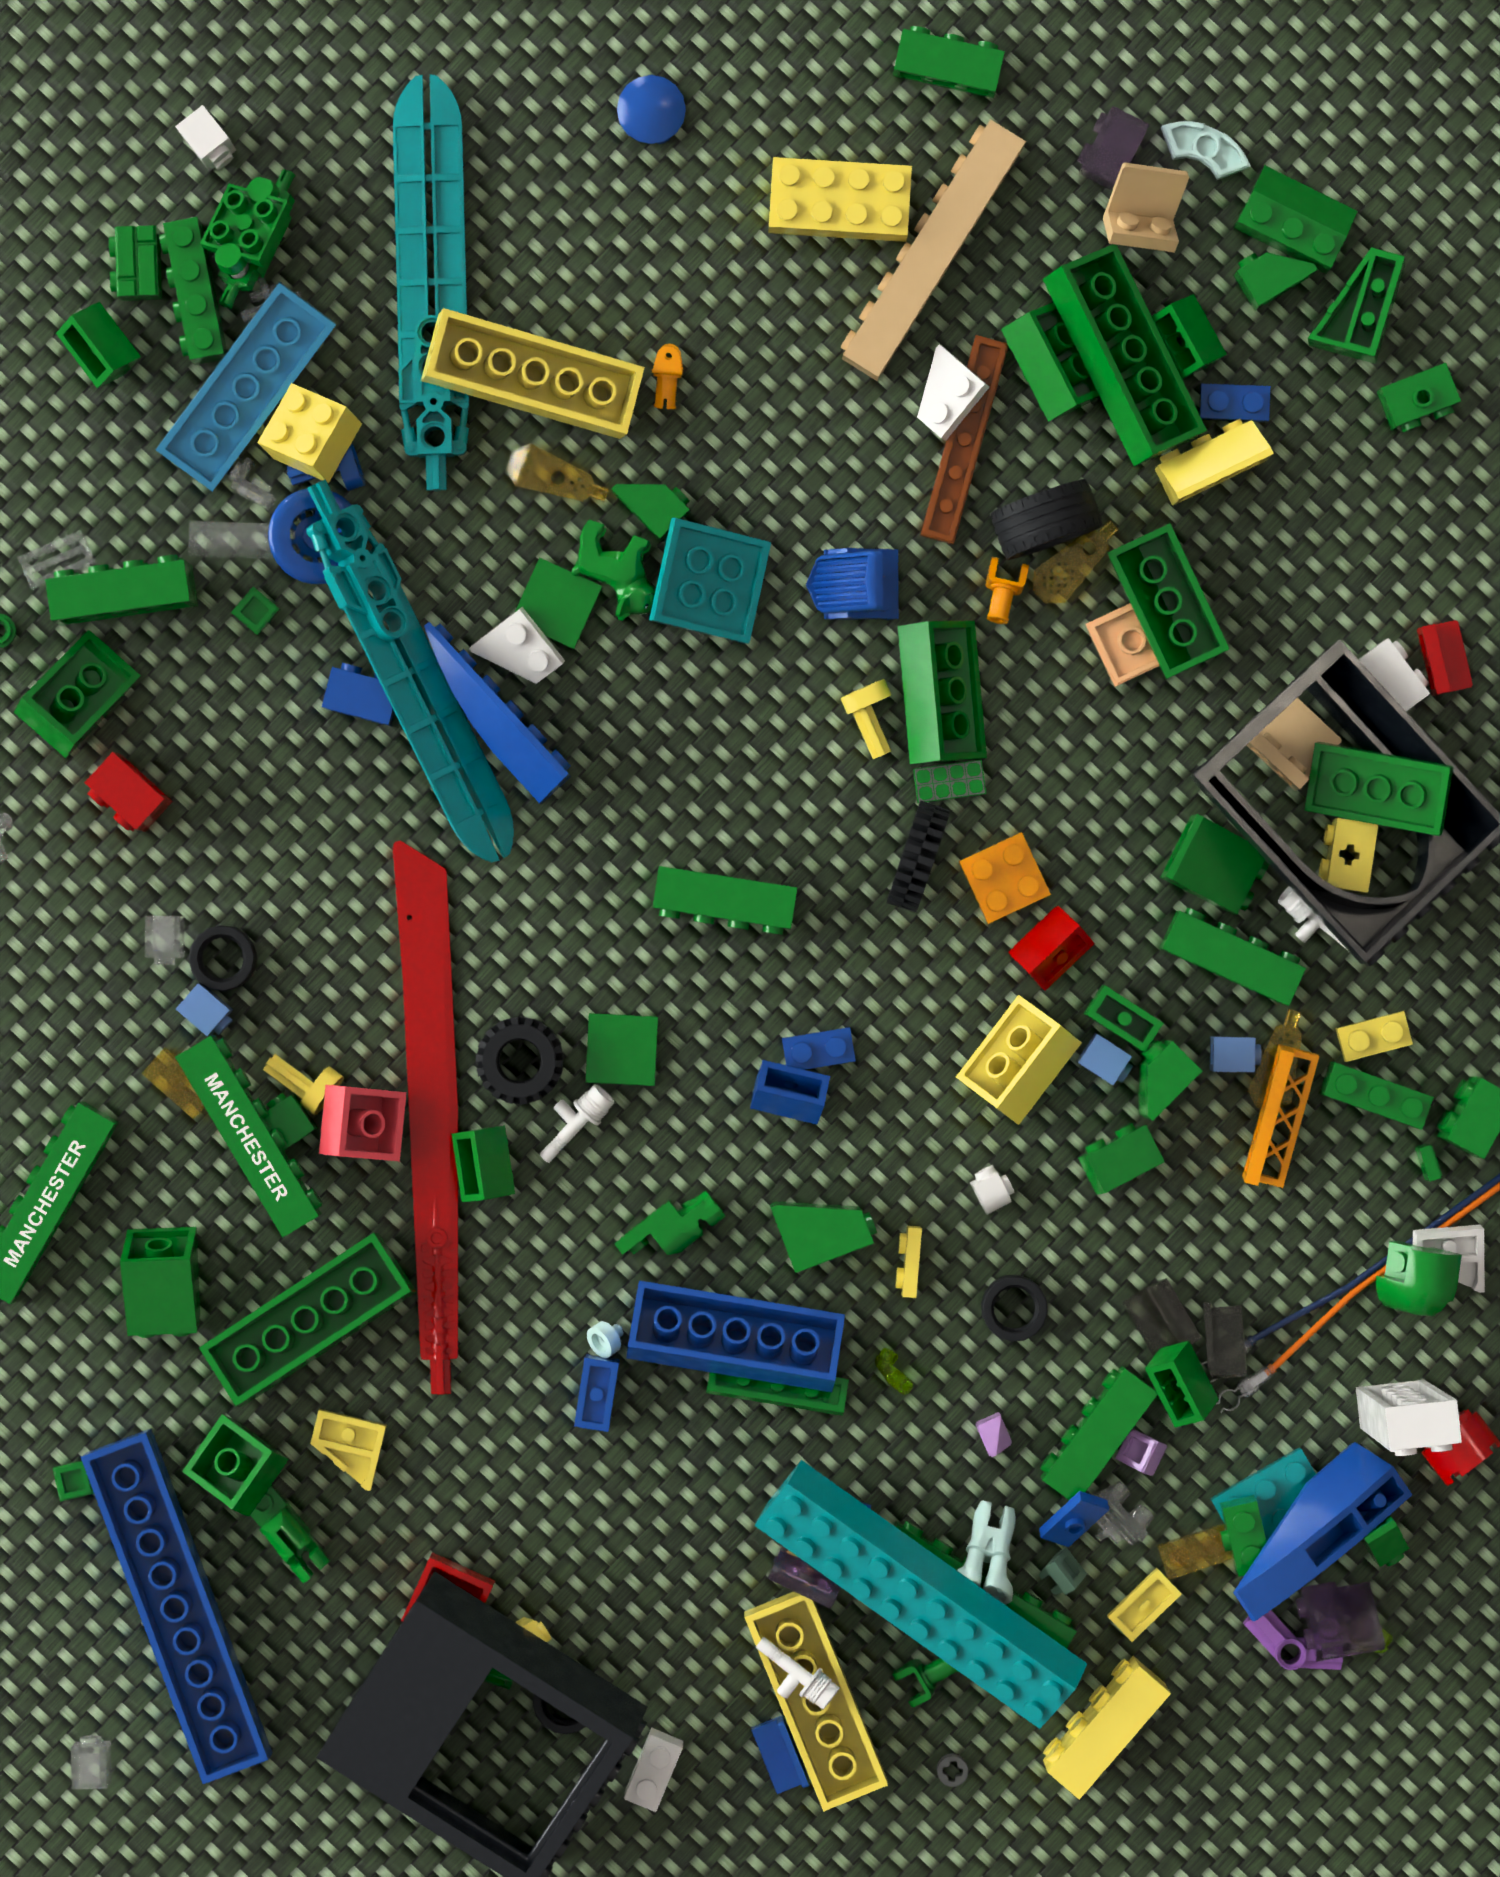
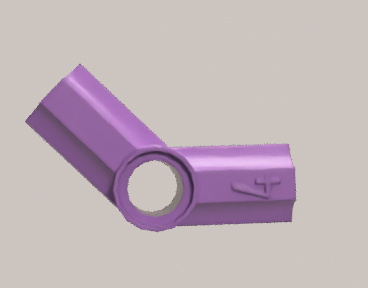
[1243,1610,1343,1670]

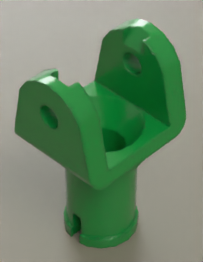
[892,1658,959,1708]

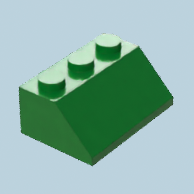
[1234,165,1358,274]
[1001,302,1100,422]
[1139,1039,1202,1121]

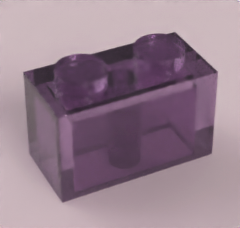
[1077,106,1150,191]

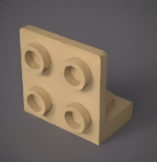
[1103,163,1189,253]
[1246,697,1342,791]

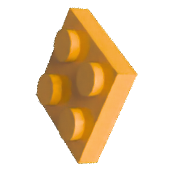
[959,832,1051,924]

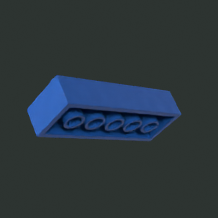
[626,1280,845,1392]

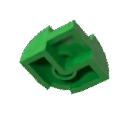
[1376,1241,1462,1316]

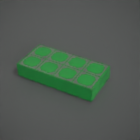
[913,760,986,804]

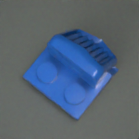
[806,548,899,620]

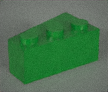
[1308,247,1405,364]

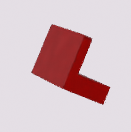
[1416,620,1473,696]
[1009,906,1095,991]

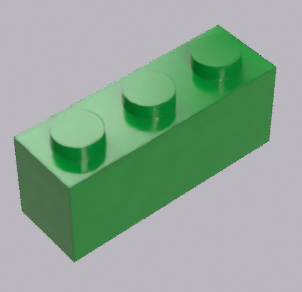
[893,26,1005,98]
[1318,1061,1434,1130]

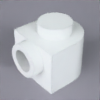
[970,1165,1015,1215]

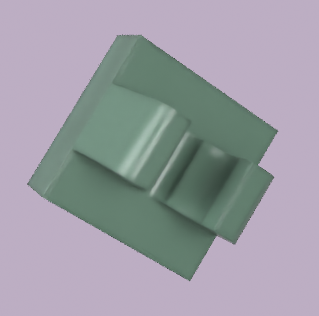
[1039,1547,1087,1595]

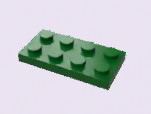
[1304,741,1454,836]

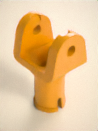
[652,343,683,409]
[985,557,1029,624]

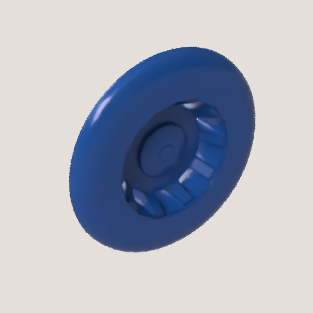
[268,489,352,584]

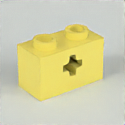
[1318,818,1379,893]

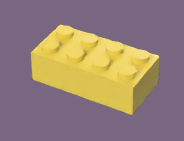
[768,157,912,242]
[1043,1656,1171,1800]

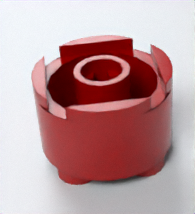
[1421,1409,1500,1486]

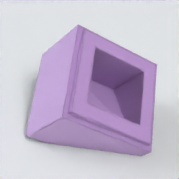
[975,1412,1012,1457]

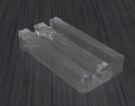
[17,530,96,590]

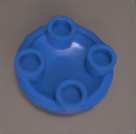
[617,75,686,144]

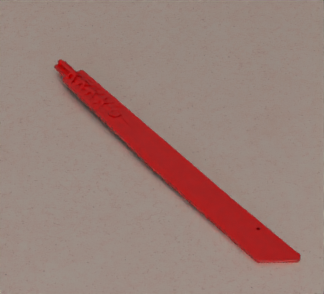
[393,841,458,1395]

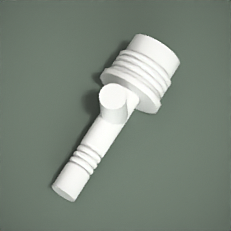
[1278,886,1347,949]
[540,1084,615,1163]
[756,1637,840,1710]

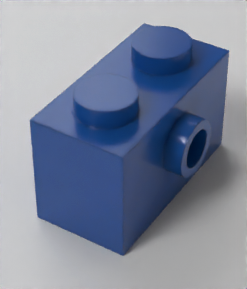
[750,1060,830,1124]

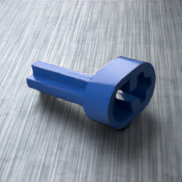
[287,443,366,491]

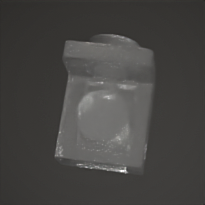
[229,457,276,511]

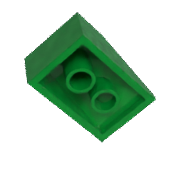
[14,630,141,758]

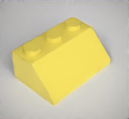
[1155,419,1274,506]
[956,995,1082,1125]

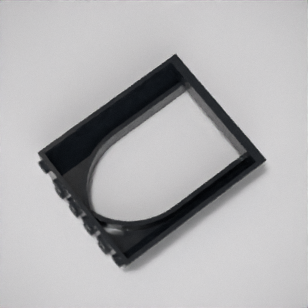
[1190,639,1500,966]

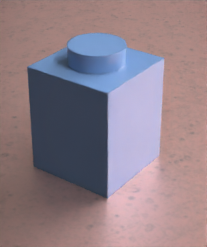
[176,983,233,1036]
[1076,1033,1133,1085]
[1210,1036,1261,1072]

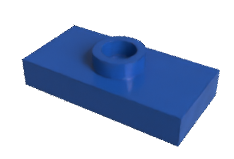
[1039,1491,1109,1547]

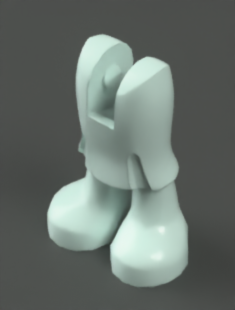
[957,1500,1016,1605]

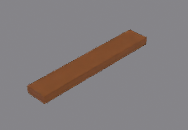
[920,335,1008,545]

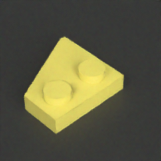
[310,1409,387,1491]

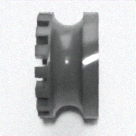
[937,1753,968,1787]

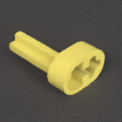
[840,679,892,759]
[263,1054,344,1115]

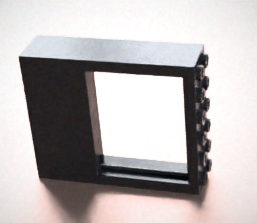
[316,1571,648,1877]

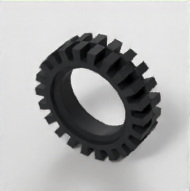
[886,800,951,913]

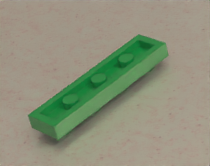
[706,1372,849,1416]

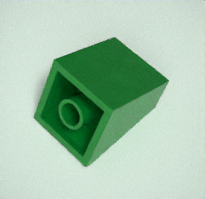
[1160,814,1269,915]
[770,1201,877,1273]
[120,1227,200,1338]

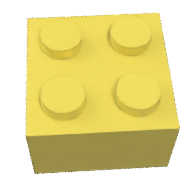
[257,383,362,483]

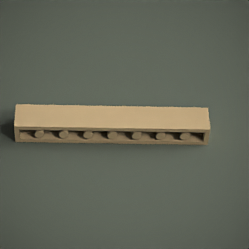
[840,119,1026,381]

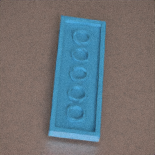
[156,281,336,492]

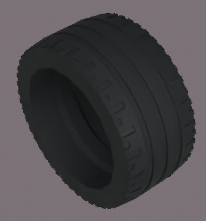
[991,479,1103,560]

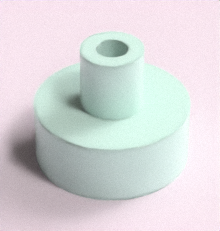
[587,1321,623,1358]

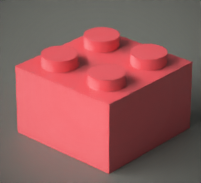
[319,1085,407,1162]

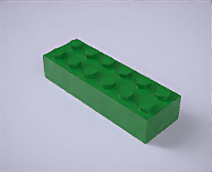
[1043,244,1207,467]
[199,1232,417,1407]

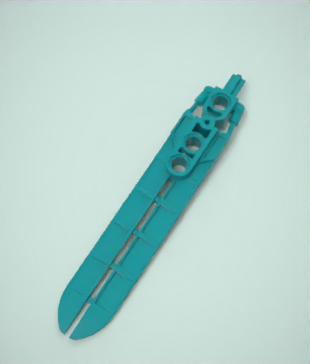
[393,74,470,491]
[306,479,514,863]

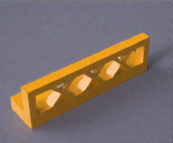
[1242,1044,1320,1188]

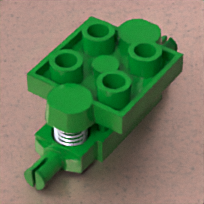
[200,169,295,309]

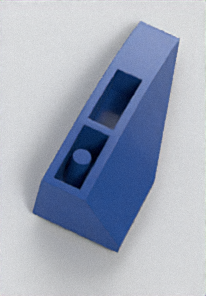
[424,622,571,804]
[1233,1442,1412,1621]

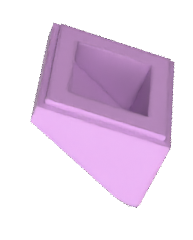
[1115,1429,1167,1476]

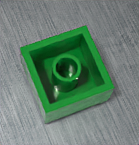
[1436,1076,1500,1159]
[182,1414,289,1517]

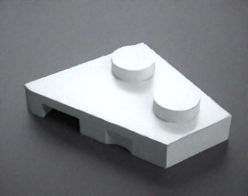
[917,344,989,441]
[469,607,565,684]
[1413,1225,1485,1293]

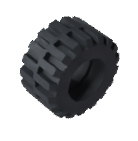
[476,1017,564,1105]

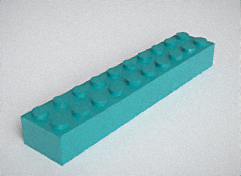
[754,1460,1087,1729]

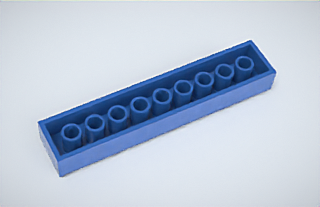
[81,1428,273,1784]

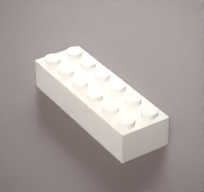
[1356,1380,1462,1456]

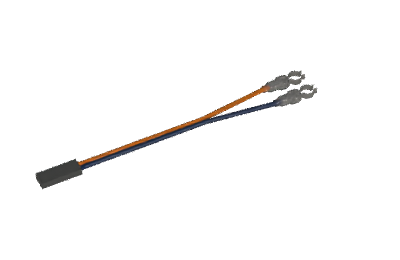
[1201,1174,1500,1413]

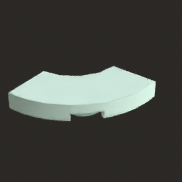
[1161,121,1251,180]

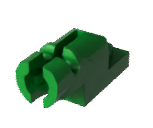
[614,1190,726,1255]
[251,1484,330,1584]

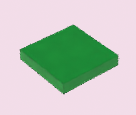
[515,557,603,650]
[585,1013,658,1086]

